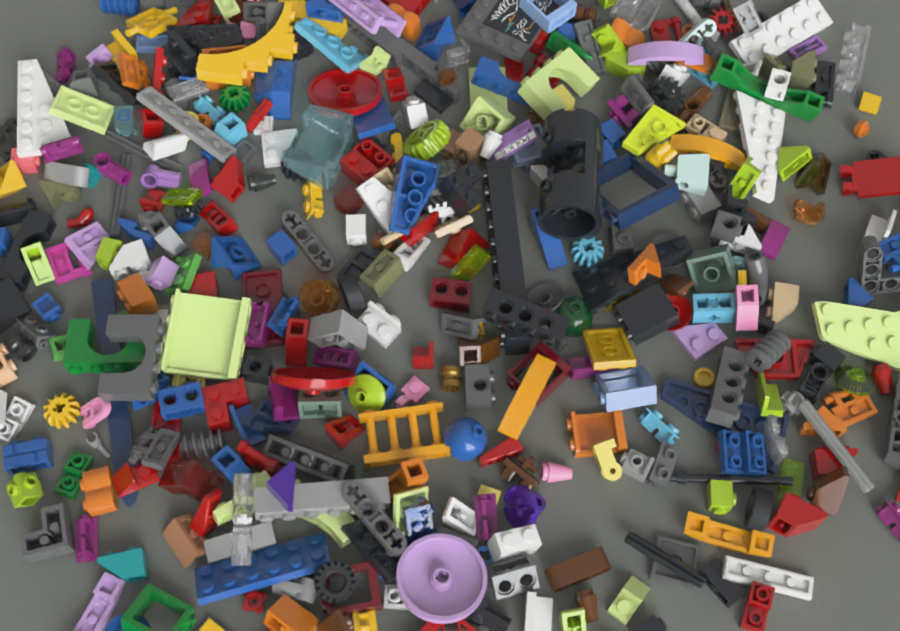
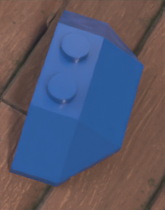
[254,58,298,120]

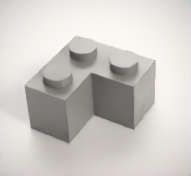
[307,309,368,351]

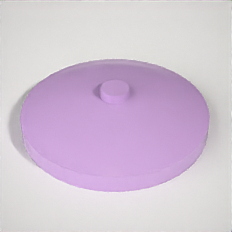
[396,533,487,624]

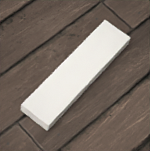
[721,555,814,601]

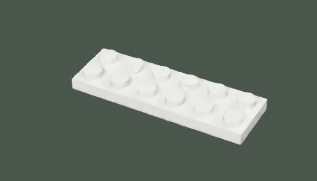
[728,0,833,64]

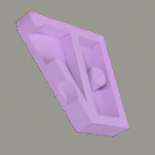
[64,221,109,270]
[670,323,728,362]

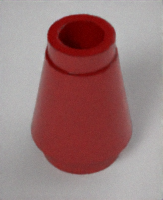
[871,364,894,396]

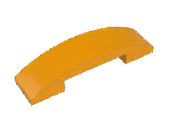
[670,134,746,171]
[683,511,775,558]

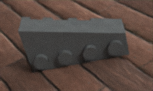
[883,375,900,470]

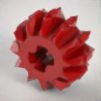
[708,5,738,37]

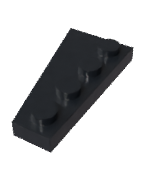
[166,24,244,56]

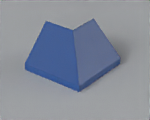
[414,15,456,61]
[211,236,262,282]

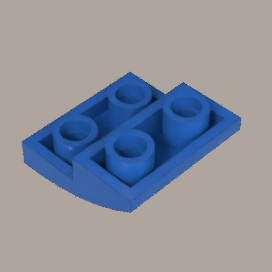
[718,429,767,476]

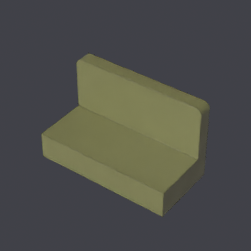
[359,249,404,298]

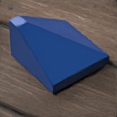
[175,216,200,234]

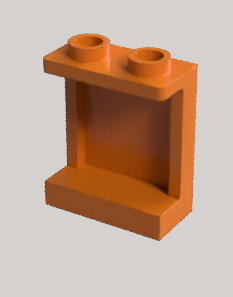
[566,410,628,458]

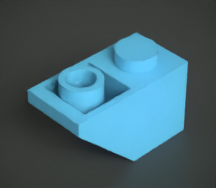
[213,112,248,147]

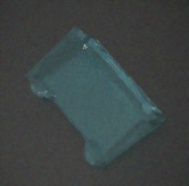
[281,104,354,191]

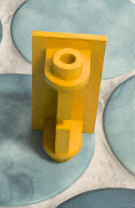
[302,177,324,220]

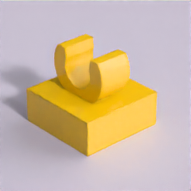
[353,610,378,631]

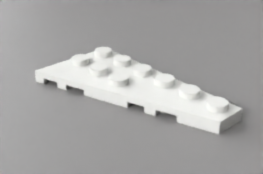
[17,59,71,158]
[733,90,786,204]

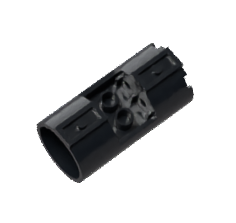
[538,108,604,240]

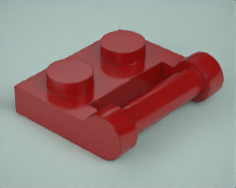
[648,16,683,42]
[237,439,281,478]

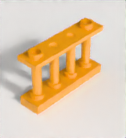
[358,400,450,469]

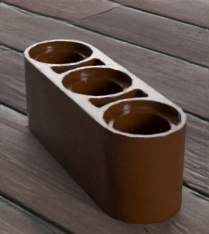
[544,547,612,593]

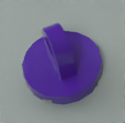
[503,485,546,528]

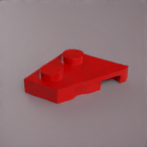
[175,0,214,26]

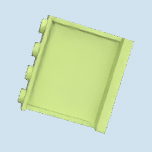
[159,288,252,381]

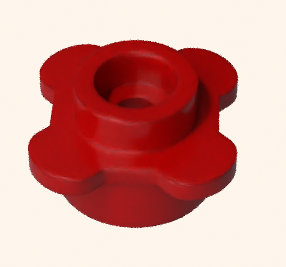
[242,591,267,614]

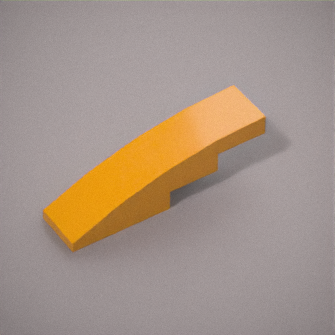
[498,354,556,440]

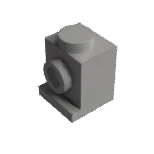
[619,448,655,483]

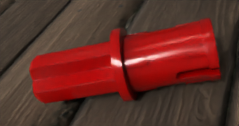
[245,98,273,133]

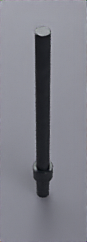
[669,471,793,486]

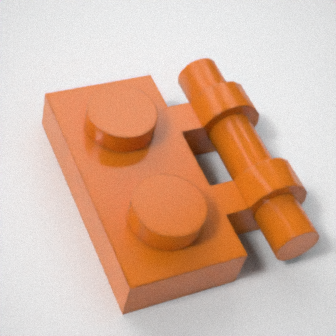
[117,52,152,90]
[821,383,878,427]

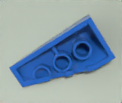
[389,155,440,235]

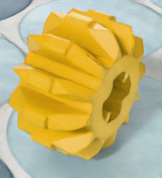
[43,392,81,429]

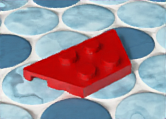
[734,338,815,380]

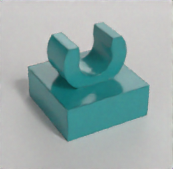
[83,163,102,189]

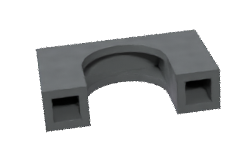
[97,314,166,401]

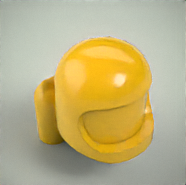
[644,140,678,170]

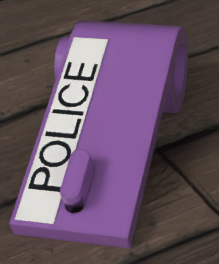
[486,119,539,161]

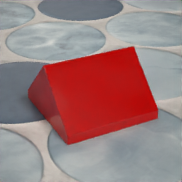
[438,228,489,278]

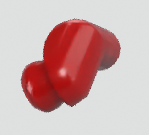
[67,207,94,228]

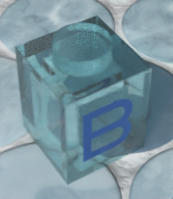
[114,105,138,137]

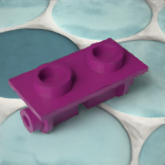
[55,45,76,85]
[39,134,84,164]
[474,493,499,540]
[875,500,900,543]
[75,514,99,563]

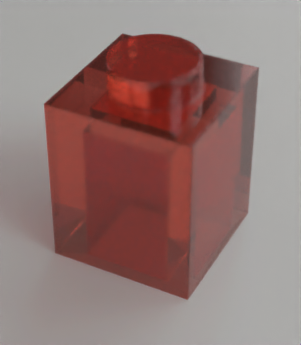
[334,184,365,216]

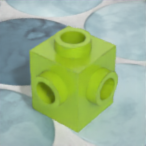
[6,472,44,508]

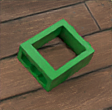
[121,583,196,631]

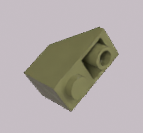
[788,50,818,90]

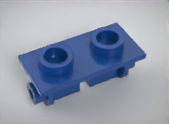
[266,296,300,337]

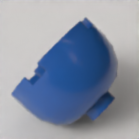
[444,417,487,462]

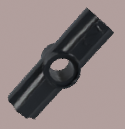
[465,599,512,631]

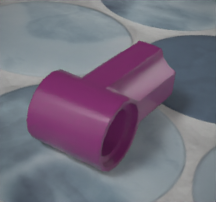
[93,152,133,186]

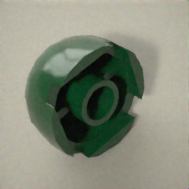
[554,296,594,338]

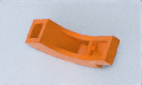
[388,457,429,504]

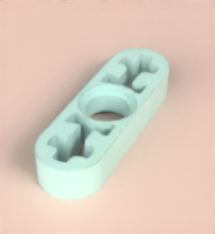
[679,18,717,46]

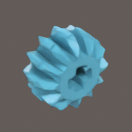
[570,236,605,267]

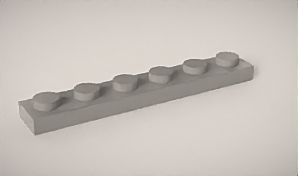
[136,86,237,163]

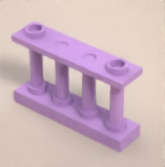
[329,0,407,37]

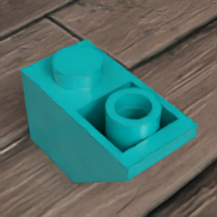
[97,546,150,584]

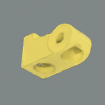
[591,438,622,481]

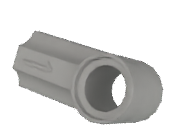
[271,577,317,606]

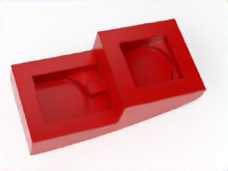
[382,67,409,103]

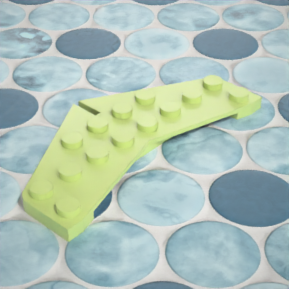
[812,301,900,372]

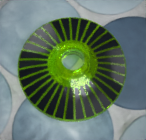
[834,365,876,395]

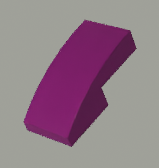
[189,158,213,199]
[760,219,790,260]

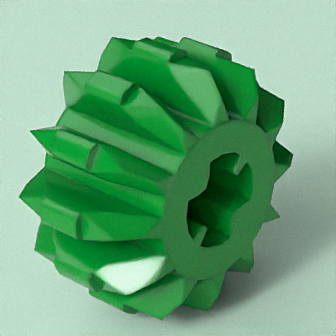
[219,85,251,115]

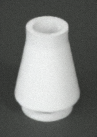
[480,130,503,160]

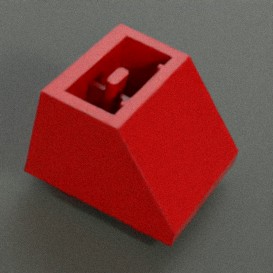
[340,137,394,186]
[766,493,828,538]

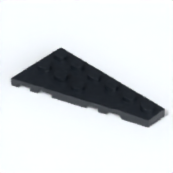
[572,235,693,317]

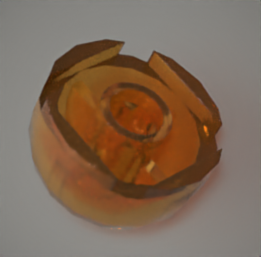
[299,277,341,317]

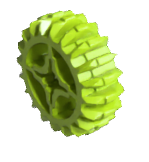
[403,119,451,161]

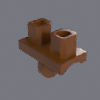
[500,456,540,490]

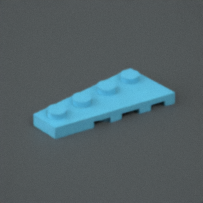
[294,18,369,74]

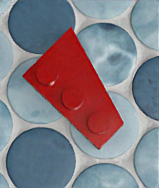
[152,47,167,95]

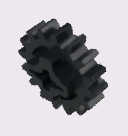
[645,76,685,115]

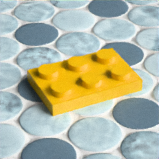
[582,327,636,370]

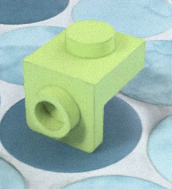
[359,46,390,76]

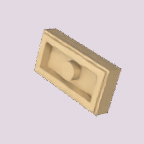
[433,212,474,238]

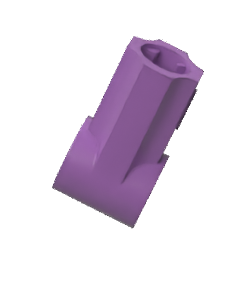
[141,165,182,190]

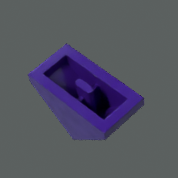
[267,461,296,512]

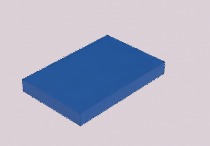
[352,95,396,139]

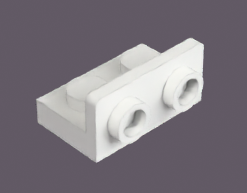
[358,300,401,349]

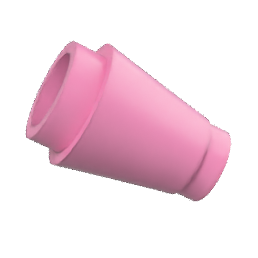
[539,461,572,483]

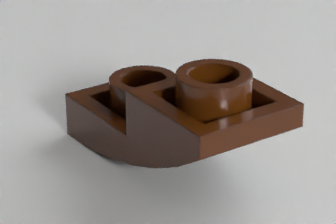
[653,274,694,297]

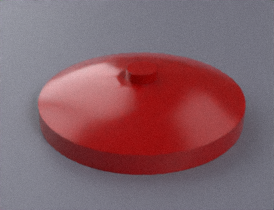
[307,68,382,117]
[271,366,357,395]

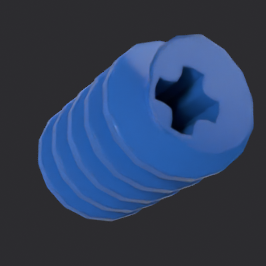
[99,0,140,17]

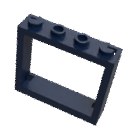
[596,151,680,231]

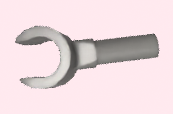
[86,432,112,459]

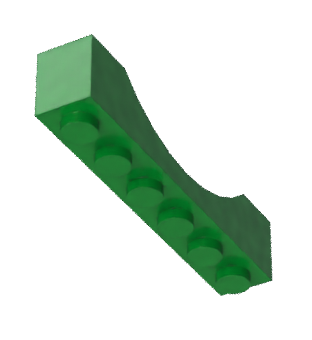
[709,53,825,123]

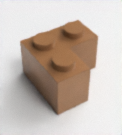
[439,127,484,167]

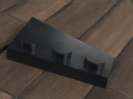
[341,520,401,583]

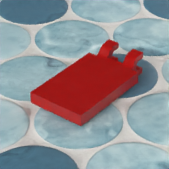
[839,156,900,199]

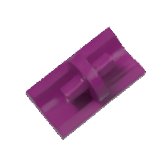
[607,94,640,128]

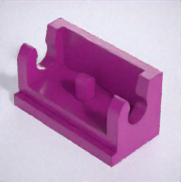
[245,302,273,349]

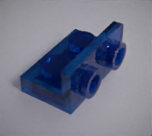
[402,496,437,547]

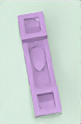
[628,41,703,65]
[73,572,125,631]

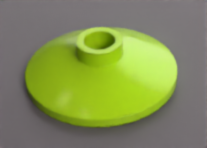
[348,374,386,413]

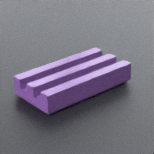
[787,35,828,61]

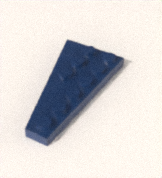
[660,377,790,476]

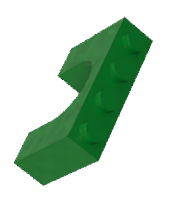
[63,319,146,374]

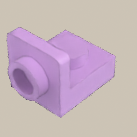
[86,43,114,68]

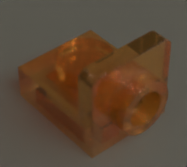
[190,231,212,261]

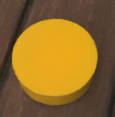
[693,367,715,389]

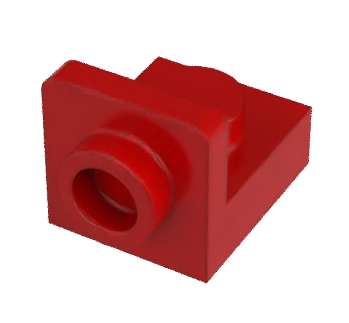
[139,188,169,214]

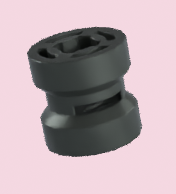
[7,334,37,362]

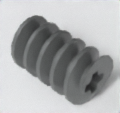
[746,330,791,373]
[179,429,226,460]

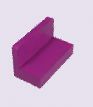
[567,356,615,381]
[267,376,299,421]

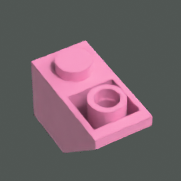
[734,285,759,331]

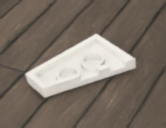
[356,177,393,235]

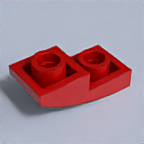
[739,581,775,631]

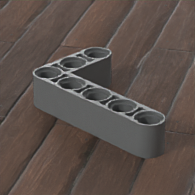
[857,235,900,294]

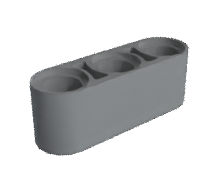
[43,161,90,187]

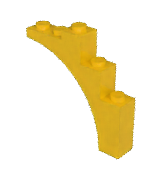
[196,2,298,86]

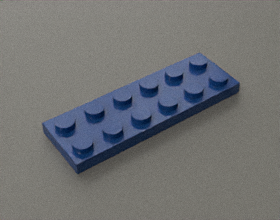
[194,532,331,606]

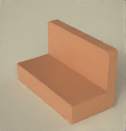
[162,513,208,568]

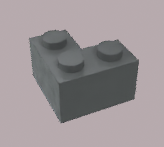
[243,2,284,40]
[20,503,76,563]

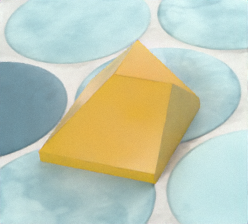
[0,160,27,200]

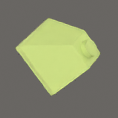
[459,96,516,141]

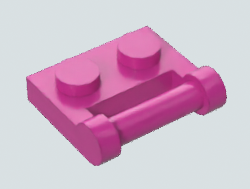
[45,242,92,285]

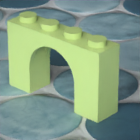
[517,47,600,120]

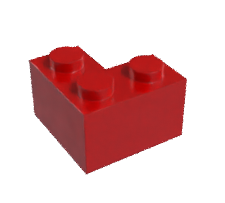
[201,378,250,435]

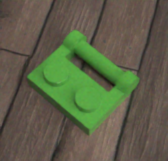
[163,253,202,297]

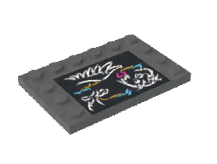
[456,0,558,63]

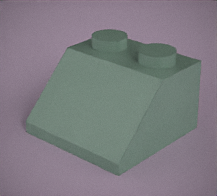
[686,243,737,294]

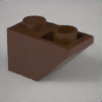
[458,335,500,366]
[317,609,355,631]

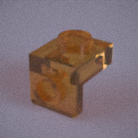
[793,199,825,227]

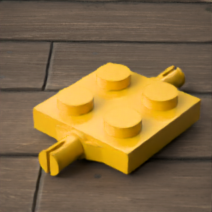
[125,6,178,38]

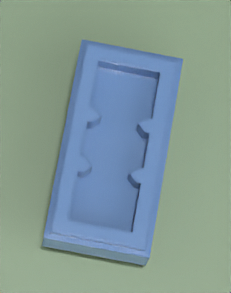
[135,34,168,53]

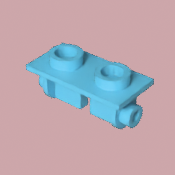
[193,93,227,127]
[639,408,681,446]

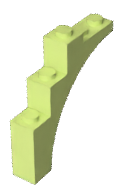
[212,470,355,549]

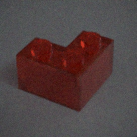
[158,459,224,502]

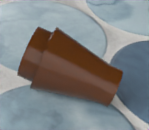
[575,588,599,624]

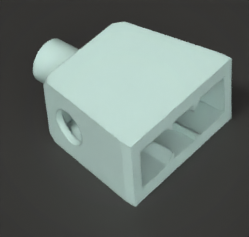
[663,154,710,196]

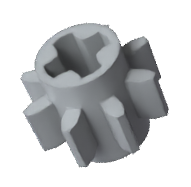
[781,390,805,417]

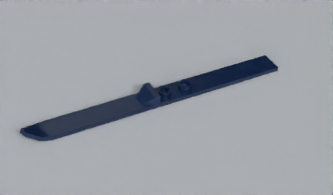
[91,277,138,509]

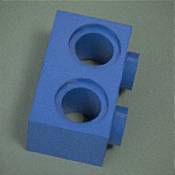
[158,381,206,422]

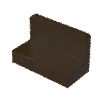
[795,152,832,195]

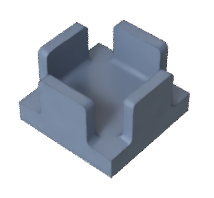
[504,123,543,173]

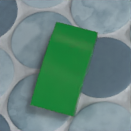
[54,450,94,500]

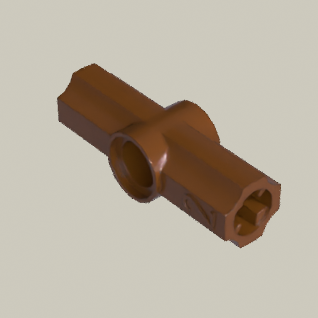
[675,85,713,134]

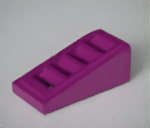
[312,346,360,372]

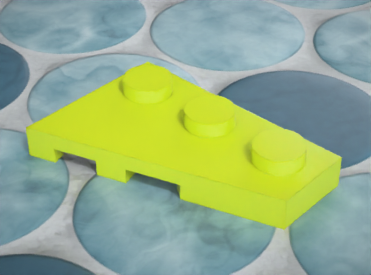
[622,104,686,156]

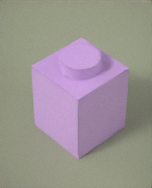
[144,256,180,291]

